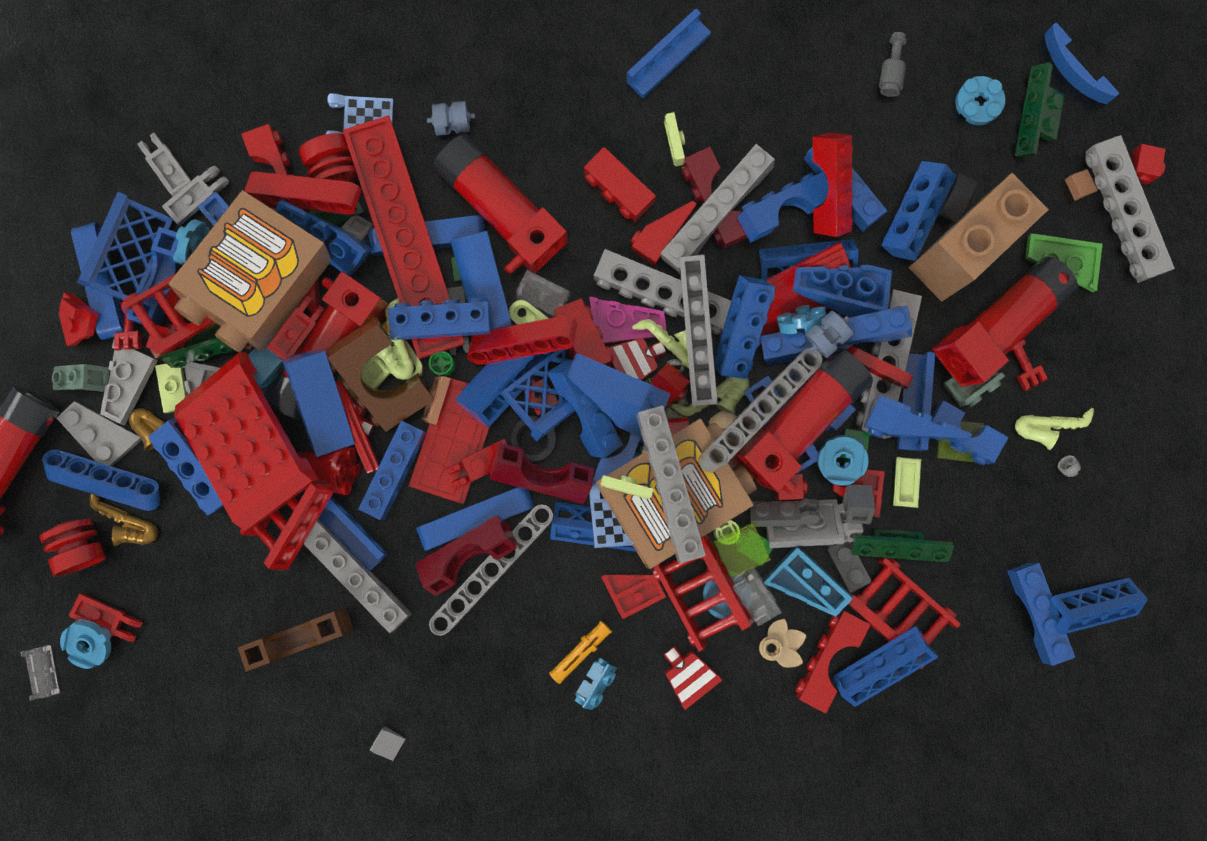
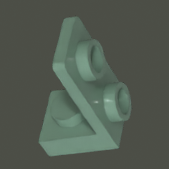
[52,364,109,392]

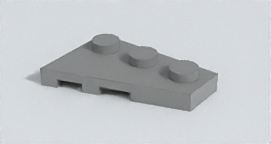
[57,401,142,467]

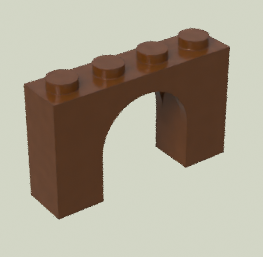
[327,317,434,432]
[237,608,354,671]

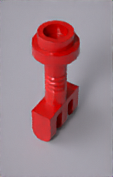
[114,300,142,351]
[1010,338,1047,391]

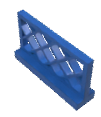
[77,192,173,300]
[501,349,575,441]

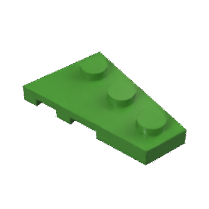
[1025,233,1102,292]

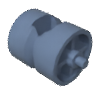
[427,101,475,136]
[805,311,854,358]

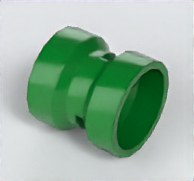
[429,351,456,377]

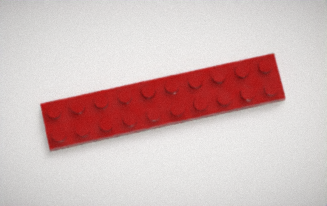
[343,115,465,359]

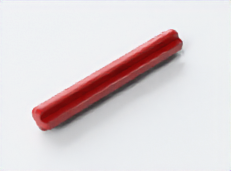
[335,380,379,473]

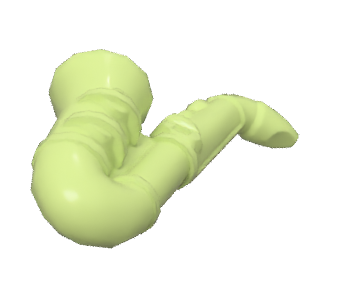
[375,298,414,380]
[632,319,689,368]
[671,376,749,417]
[1015,408,1094,450]

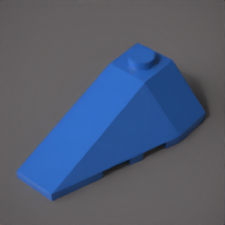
[275,200,372,277]
[793,265,892,317]
[567,353,670,437]
[863,395,972,440]

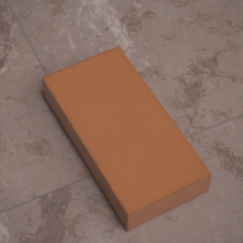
[421,376,450,425]

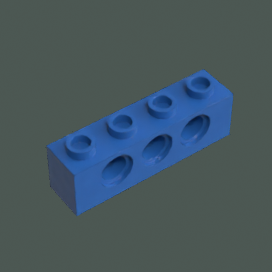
[881,161,956,261]
[148,418,223,516]
[358,421,426,520]

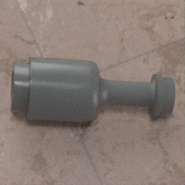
[879,32,907,97]

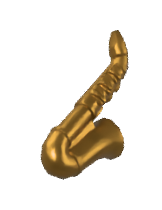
[129,408,165,451]
[89,493,158,546]

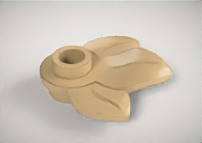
[759,619,806,668]

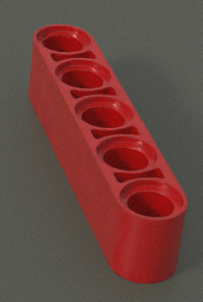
[244,172,361,214]
[467,316,577,365]

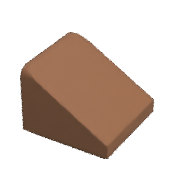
[1065,169,1098,201]

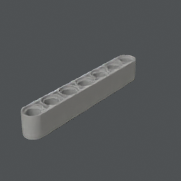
[699,348,823,473]
[429,505,553,636]

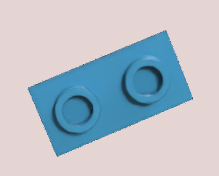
[575,658,617,710]

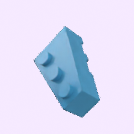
[248,348,294,394]
[763,546,853,617]

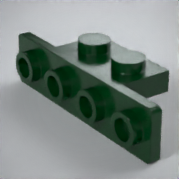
[1015,62,1065,158]
[162,323,250,368]
[851,529,954,562]

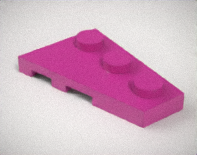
[590,297,666,344]

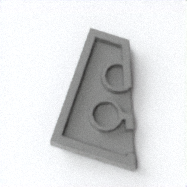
[100,341,158,425]

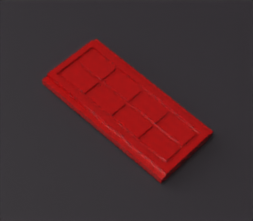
[760,242,851,344]
[409,377,490,504]

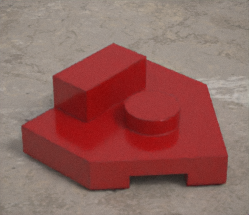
[59,293,99,346]

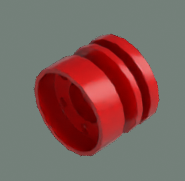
[299,133,359,183]
[39,518,106,576]

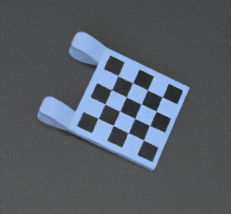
[326,94,393,134]
[589,482,634,548]

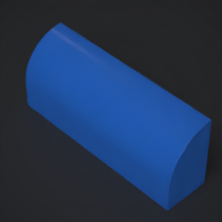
[450,231,512,330]
[282,350,355,457]
[455,352,551,428]

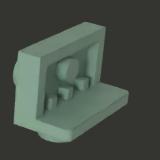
[943,372,1005,407]

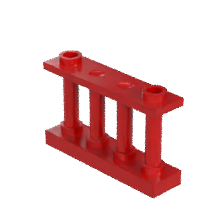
[121,273,215,359]
[240,455,335,570]
[653,534,754,651]
[847,557,960,669]

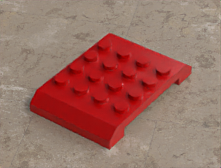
[174,352,318,531]

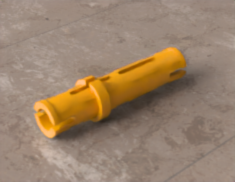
[549,621,612,684]

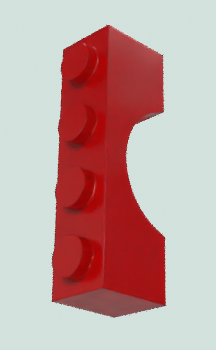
[242,124,305,211]
[813,132,853,237]
[795,610,870,713]

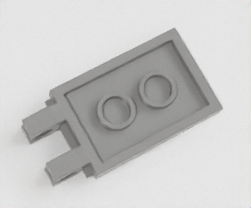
[766,499,863,548]

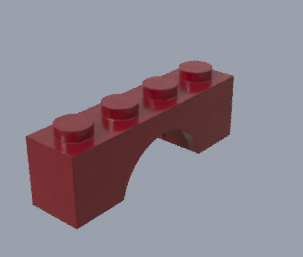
[681,147,748,249]
[490,443,594,504]
[416,515,517,596]

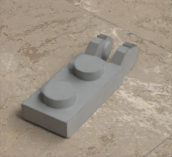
[138,133,192,196]
[162,166,229,226]

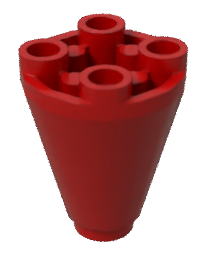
[297,446,361,495]

